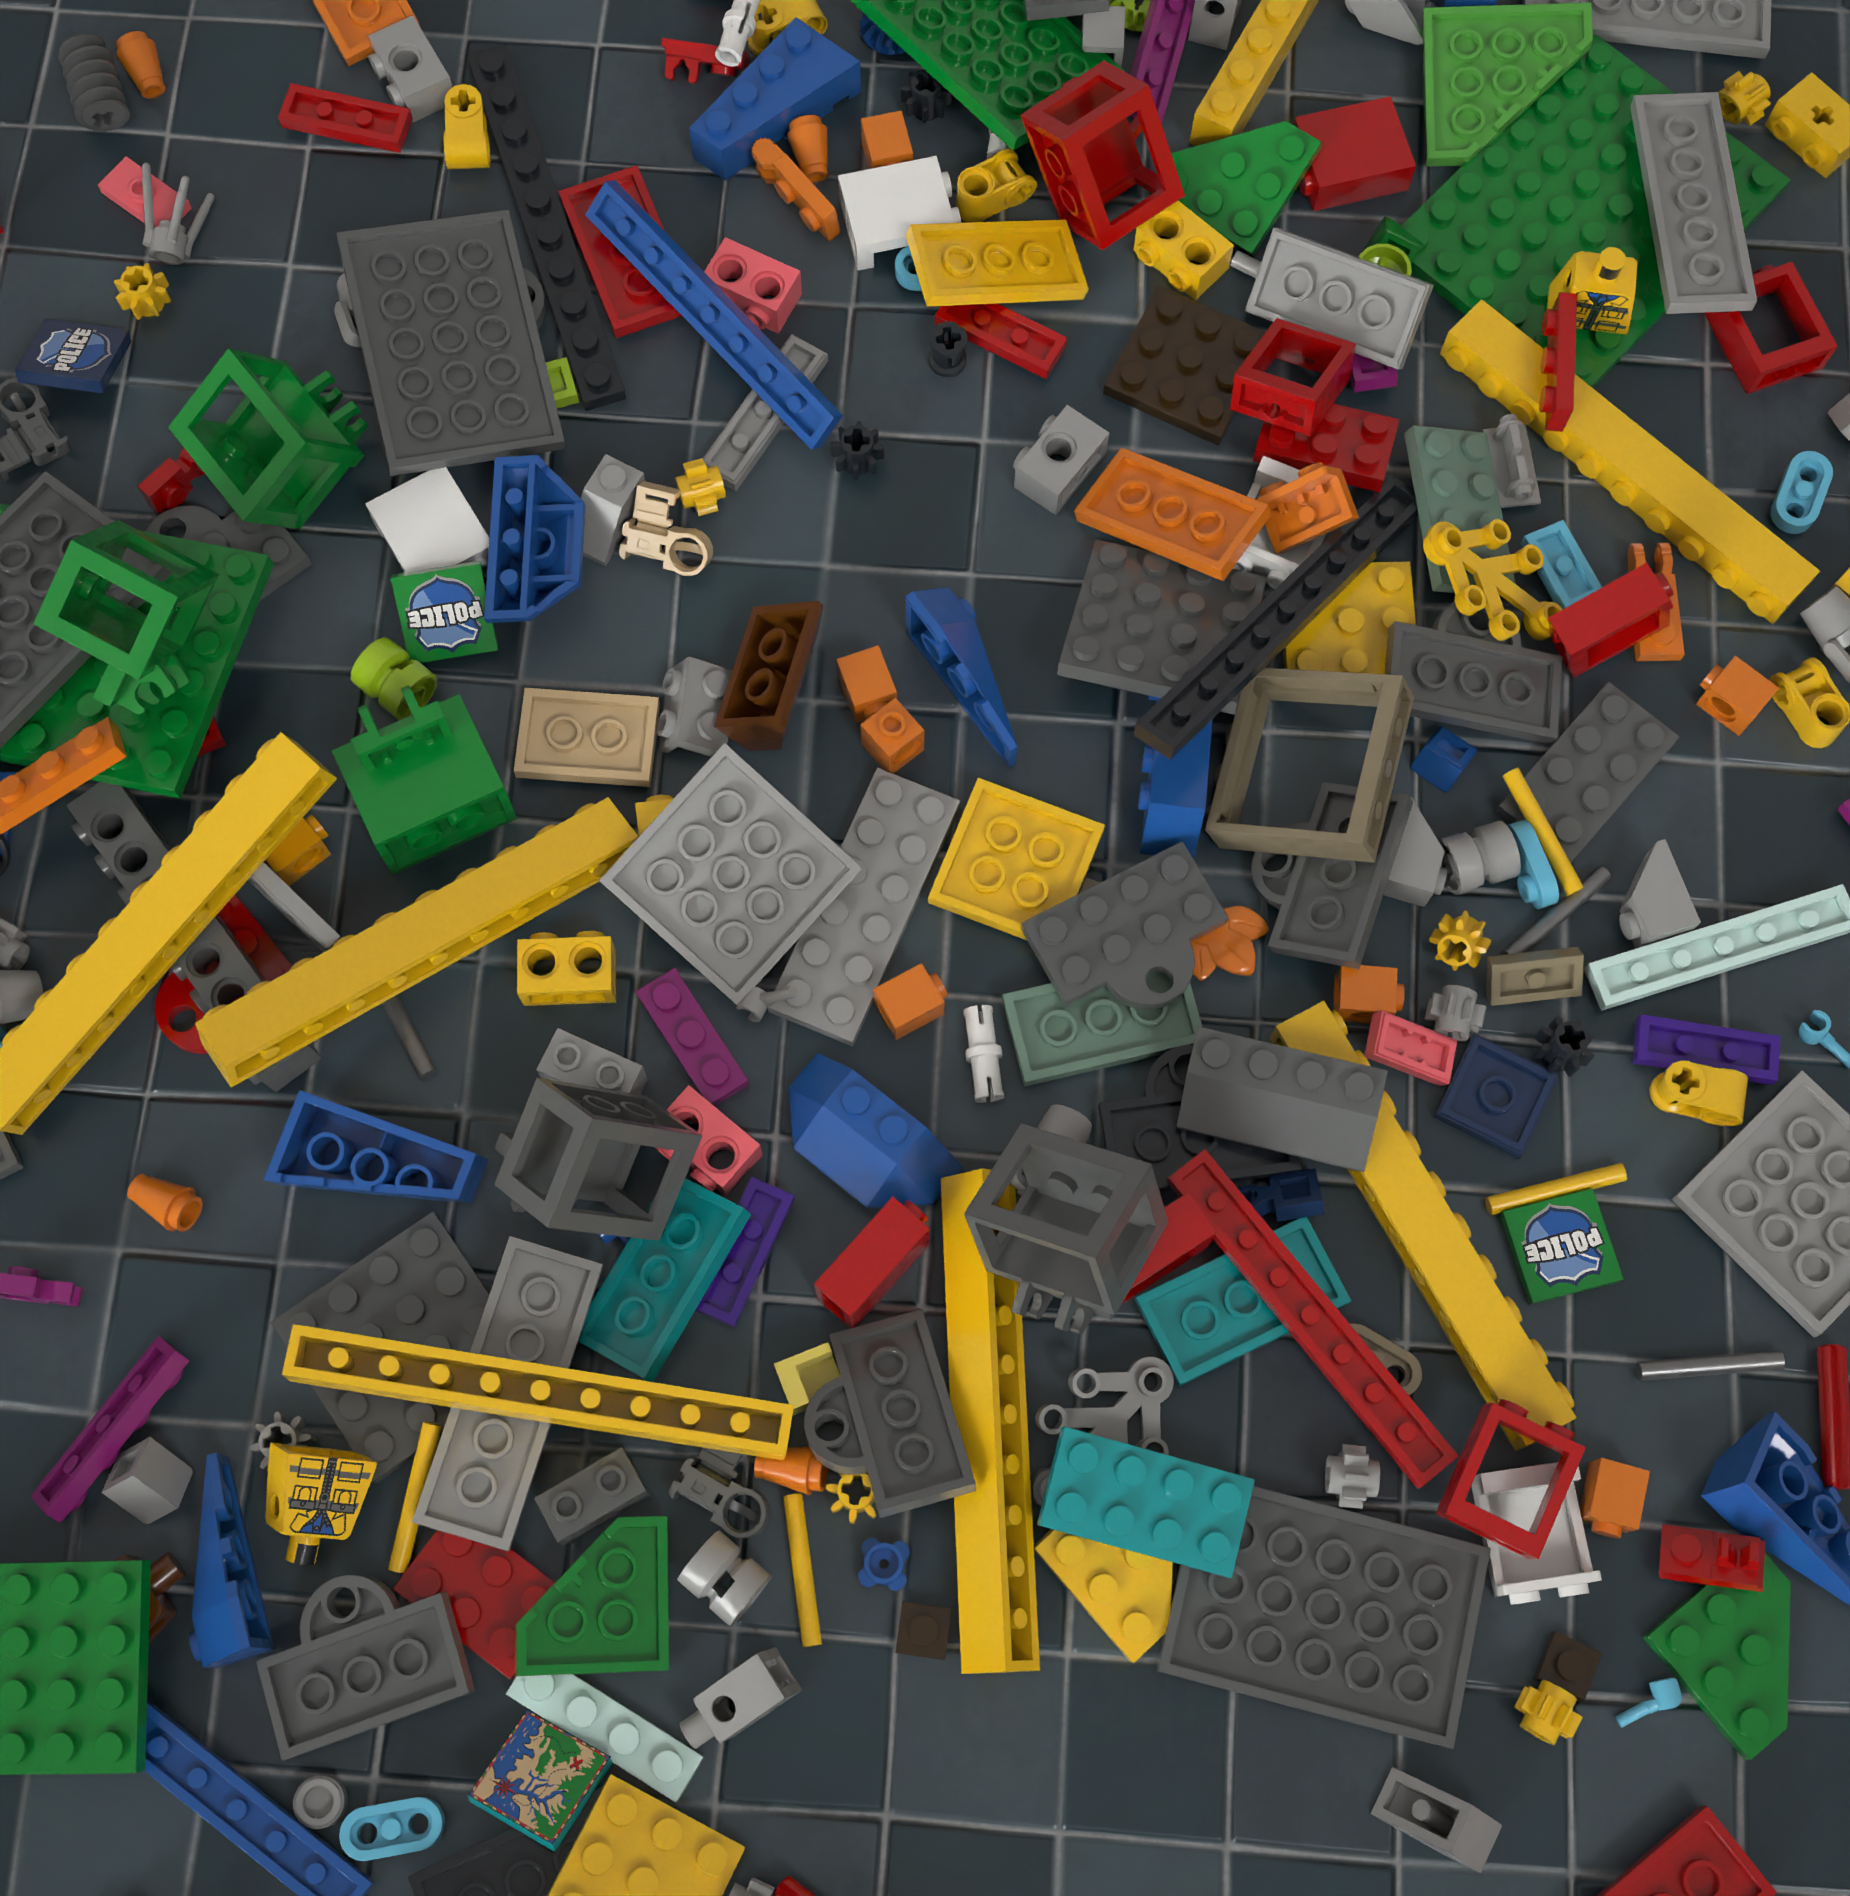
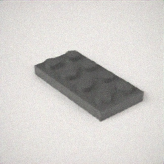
[1495,682,1680,863]

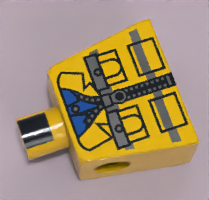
[1547,247,1637,335]
[265,1443,377,1565]

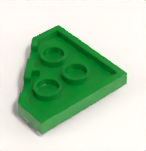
[1147,121,1323,257]
[515,1516,669,1677]
[1643,1553,1791,1761]

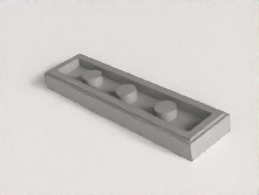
[703,334,828,492]

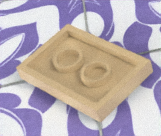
[514,688,660,787]

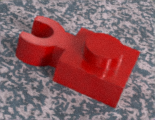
[137,448,205,515]

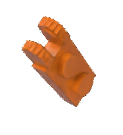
[751,137,841,242]
[1627,543,1685,662]

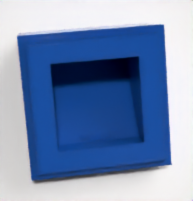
[1411,726,1478,792]

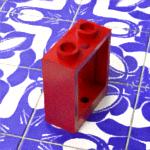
[1704,262,1838,394]
[1230,318,1356,436]
[1548,563,1674,679]
[1121,1192,1217,1305]
[1435,1399,1586,1559]

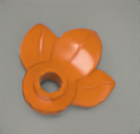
[1191,906,1269,981]

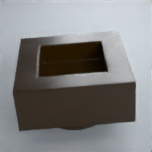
[895,1602,952,1660]
[1533,1631,1602,1701]

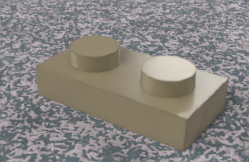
[1486,947,1584,1006]

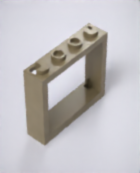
[1205,668,1414,863]

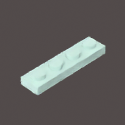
[506,1674,705,1803]

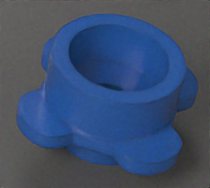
[858,1537,910,1591]

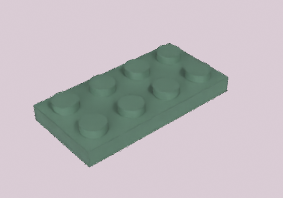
[1404,425,1516,597]
[1002,972,1202,1087]

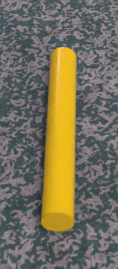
[1502,767,1584,896]
[1485,1163,1627,1215]
[388,1421,442,1573]
[783,1493,822,1648]

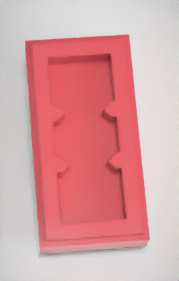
[98,156,192,227]
[1364,1010,1457,1086]

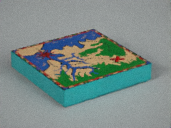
[468,1709,613,1852]

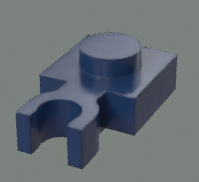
[1237,1168,1325,1222]

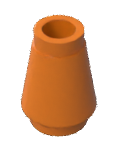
[116,31,166,99]
[787,115,829,183]
[127,1174,203,1232]
[754,1446,829,1495]

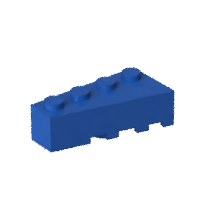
[689,17,861,180]
[1138,695,1212,859]
[264,1090,489,1204]

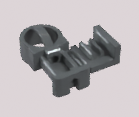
[0,377,71,482]
[669,1448,771,1538]

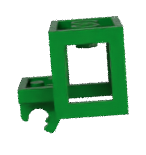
[168,348,368,529]
[33,520,219,714]
[331,685,518,875]

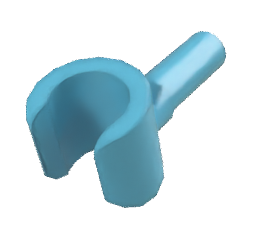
[1798,1010,1850,1069]
[1615,1678,1682,1728]

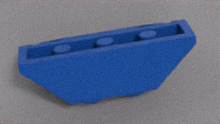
[484,455,586,623]
[788,1053,963,1208]

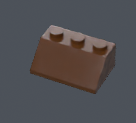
[714,601,823,751]

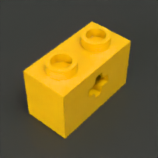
[1764,72,1850,178]

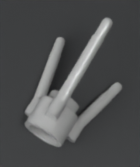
[142,163,215,265]

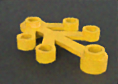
[1423,519,1563,641]

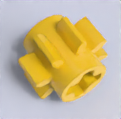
[1718,71,1771,126]
[114,263,171,320]
[675,458,726,517]
[1429,910,1491,971]
[826,1473,876,1524]
[1514,1680,1583,1745]

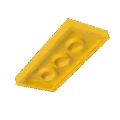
[906,220,1089,307]

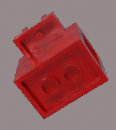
[1020,61,1185,250]

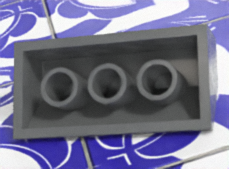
[1177,1026,1388,1172]

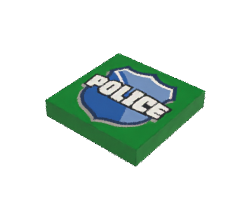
[391,561,499,663]
[1499,1188,1624,1306]

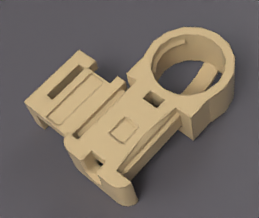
[619,481,713,576]

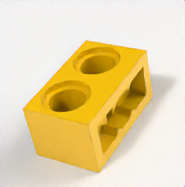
[1133,201,1234,300]
[517,931,616,1006]

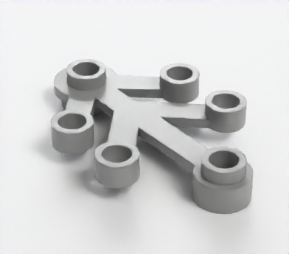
[1030,1356,1174,1506]

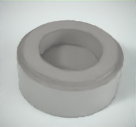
[293,1775,348,1829]

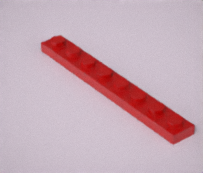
[1166,1149,1459,1489]

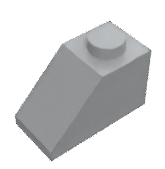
[581,454,649,567]
[1383,797,1448,907]
[1619,839,1701,949]
[1371,1767,1502,1873]

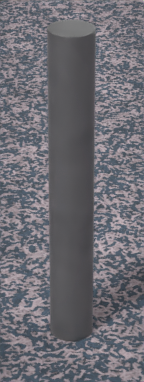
[1502,866,1612,955]
[382,995,437,1080]
[1636,1350,1785,1381]

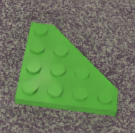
[1422,2,1593,167]

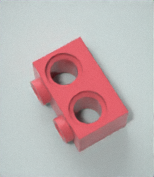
[704,237,802,334]
[655,1085,763,1197]

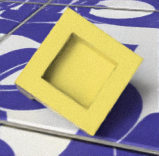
[774,1343,840,1415]

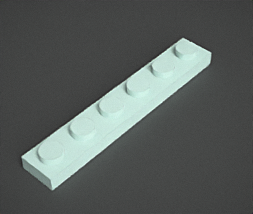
[1584,884,1850,1011]

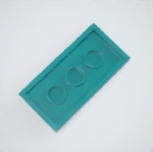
[579,1178,751,1382]
[1135,1217,1351,1387]
[1037,1427,1255,1578]

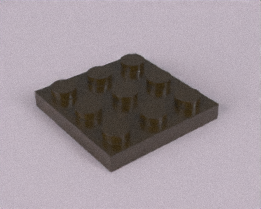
[1103,285,1266,446]

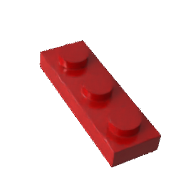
[278,83,413,153]
[1539,292,1577,432]
[934,303,1067,379]

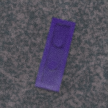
[1632,1014,1781,1085]
[695,1177,795,1329]

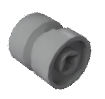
[1438,820,1521,895]
[677,1530,772,1627]

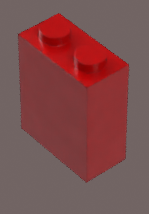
[1293,96,1416,212]
[814,1197,930,1329]

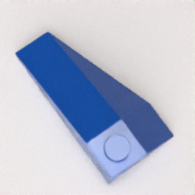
[905,587,1018,768]
[1701,1411,1850,1606]
[189,1452,275,1669]

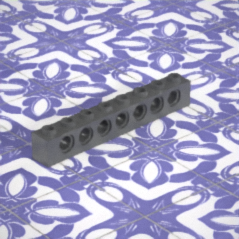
[66,782,322,1092]

